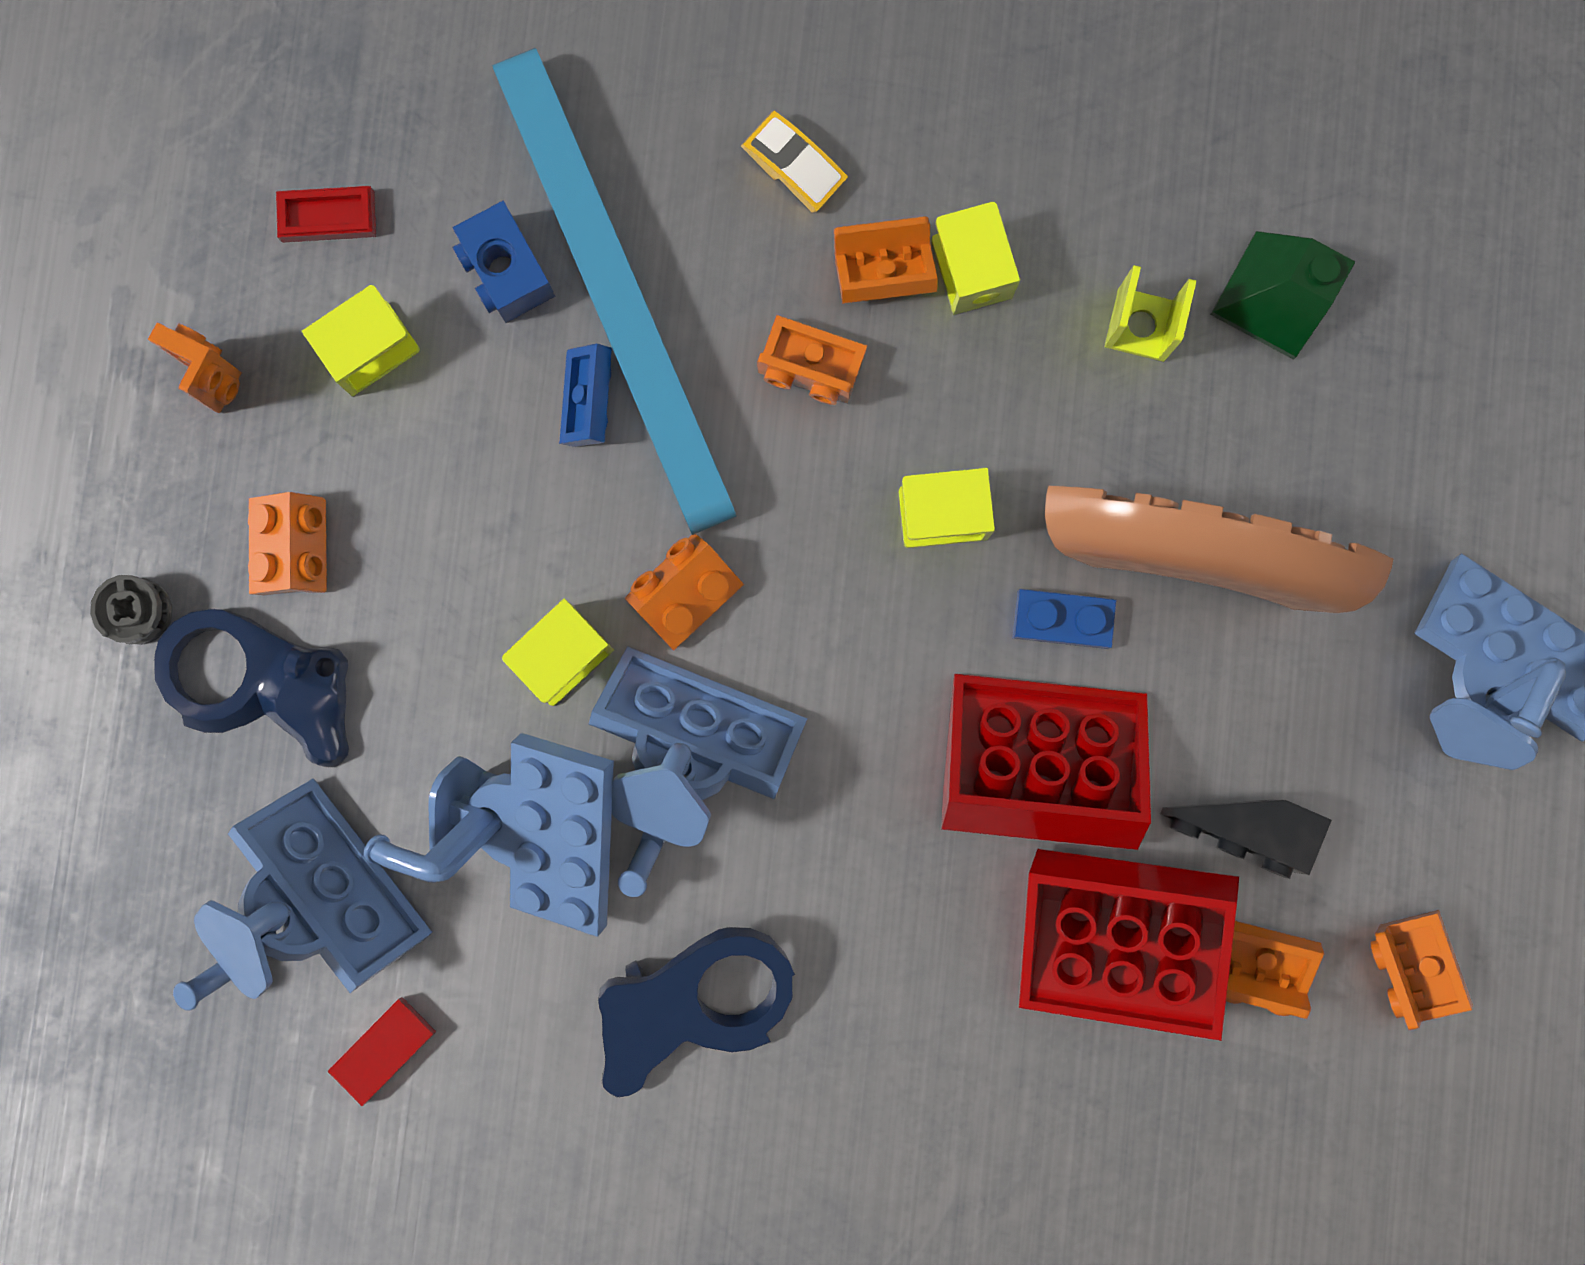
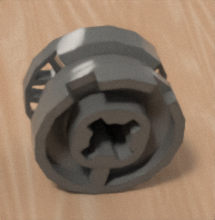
[90,575,172,645]

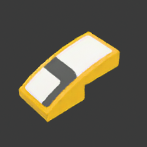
[741,110,848,212]

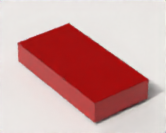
[276,186,376,243]
[328,997,436,1106]

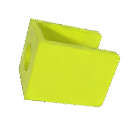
[931,202,1020,315]
[1104,265,1196,362]
[301,285,420,397]
[898,468,995,548]
[502,598,614,706]

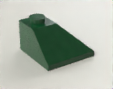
[1210,231,1356,360]

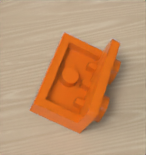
[834,216,938,304]
[757,315,867,405]
[148,322,242,413]
[248,492,327,596]
[625,534,744,651]
[1371,910,1473,1030]
[1226,921,1324,1019]

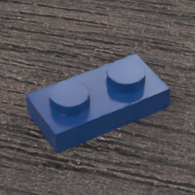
[559,343,612,447]
[1013,589,1116,649]

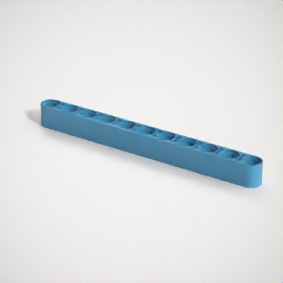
[492,47,737,535]

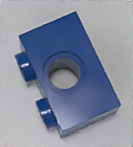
[452,200,556,323]

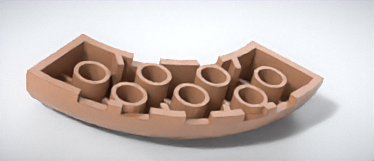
[1045,486,1394,613]

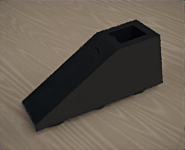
[1160,800,1332,879]

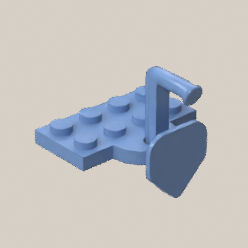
[1414,553,1585,770]
[589,646,807,897]
[364,733,614,937]
[173,778,432,1011]

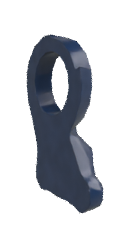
[154,609,349,767]
[598,927,795,1098]

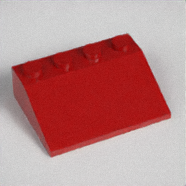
[941,674,1151,850]
[1019,849,1239,1041]

